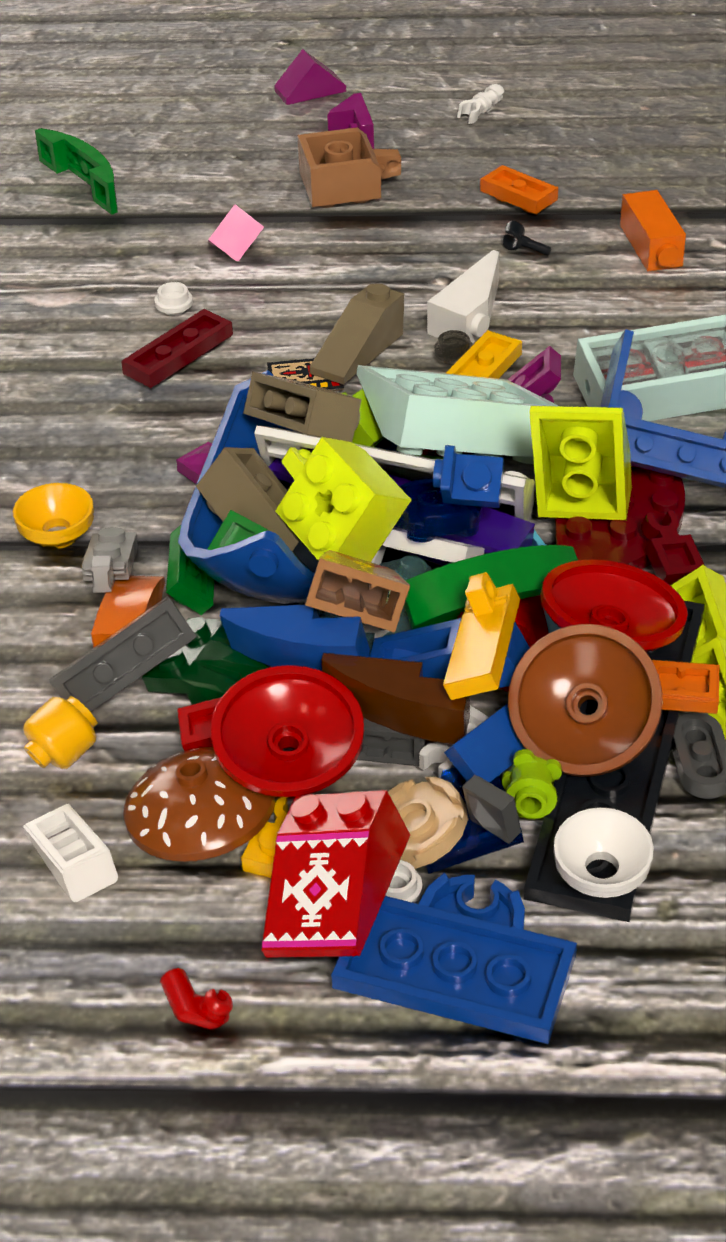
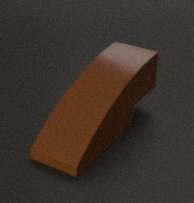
[322,653,470,745]

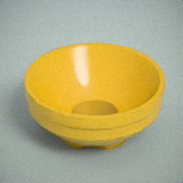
[13,483,94,549]

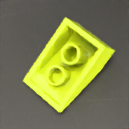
[529,406,632,520]

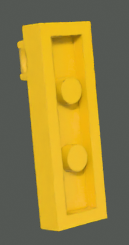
[443,572,520,700]

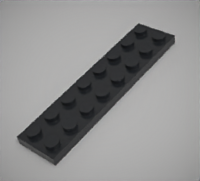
[524,601,705,922]

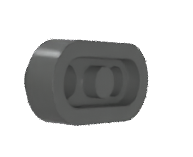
[671,712,726,799]

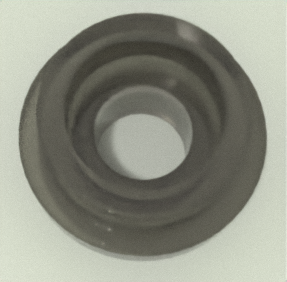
[434,330,473,366]

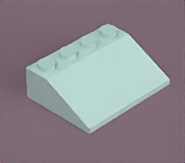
[357,365,558,464]

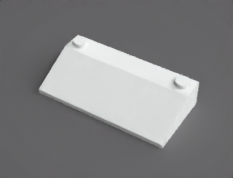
[254,425,535,522]

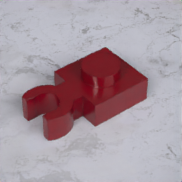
[641,510,705,585]

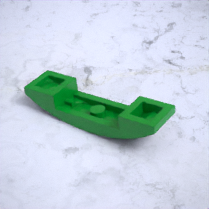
[35,128,118,215]
[404,545,578,629]

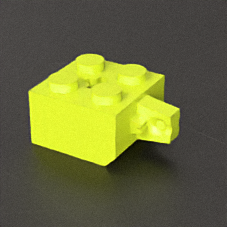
[275,437,412,562]

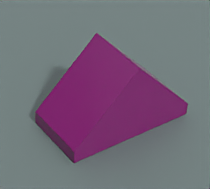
[274,49,346,105]

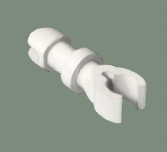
[457,84,504,124]

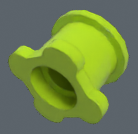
[502,749,562,819]

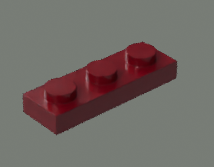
[121,309,233,388]

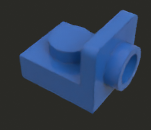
[433,445,504,508]

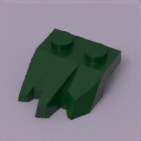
[142,617,271,705]

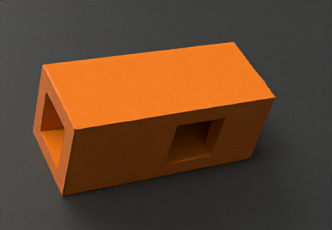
[620,190,686,271]

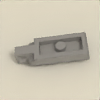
[82,527,138,593]

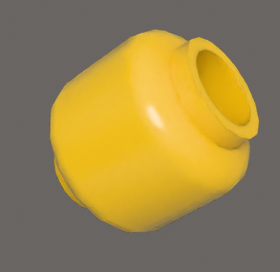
[23,696,98,769]

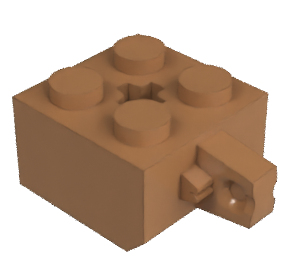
[297,127,402,208]

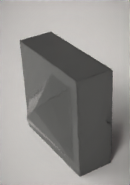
[462,775,521,844]

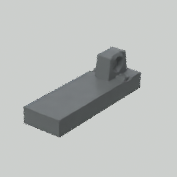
[49,596,197,712]

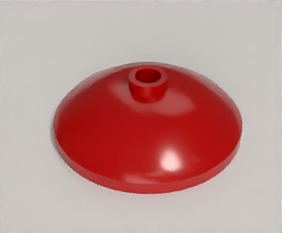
[541,559,688,652]
[210,665,364,797]

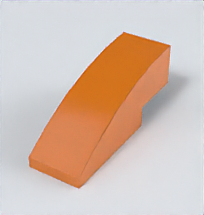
[91,575,165,648]

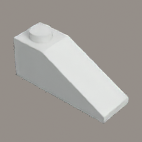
[427,250,499,349]

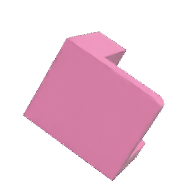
[208,205,264,261]

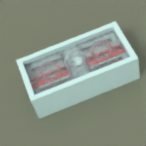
[573,315,726,421]

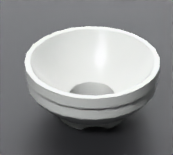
[553,807,654,898]

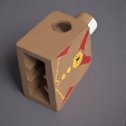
[305,550,410,632]

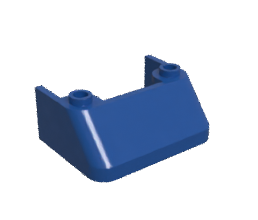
[600,329,726,488]

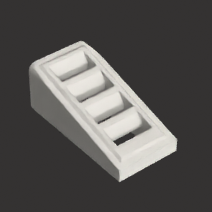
[23,804,118,902]

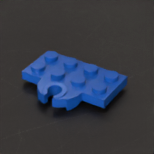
[331,872,577,1044]

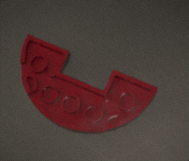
[555,466,685,569]

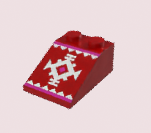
[261,790,411,958]

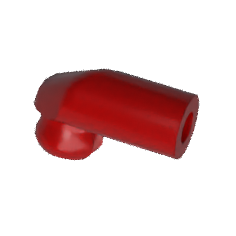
[160,968,233,1030]

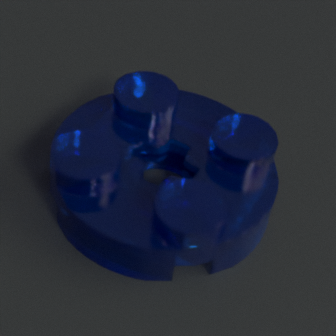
[396,479,482,543]

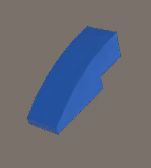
[219,605,370,671]
[370,618,530,688]

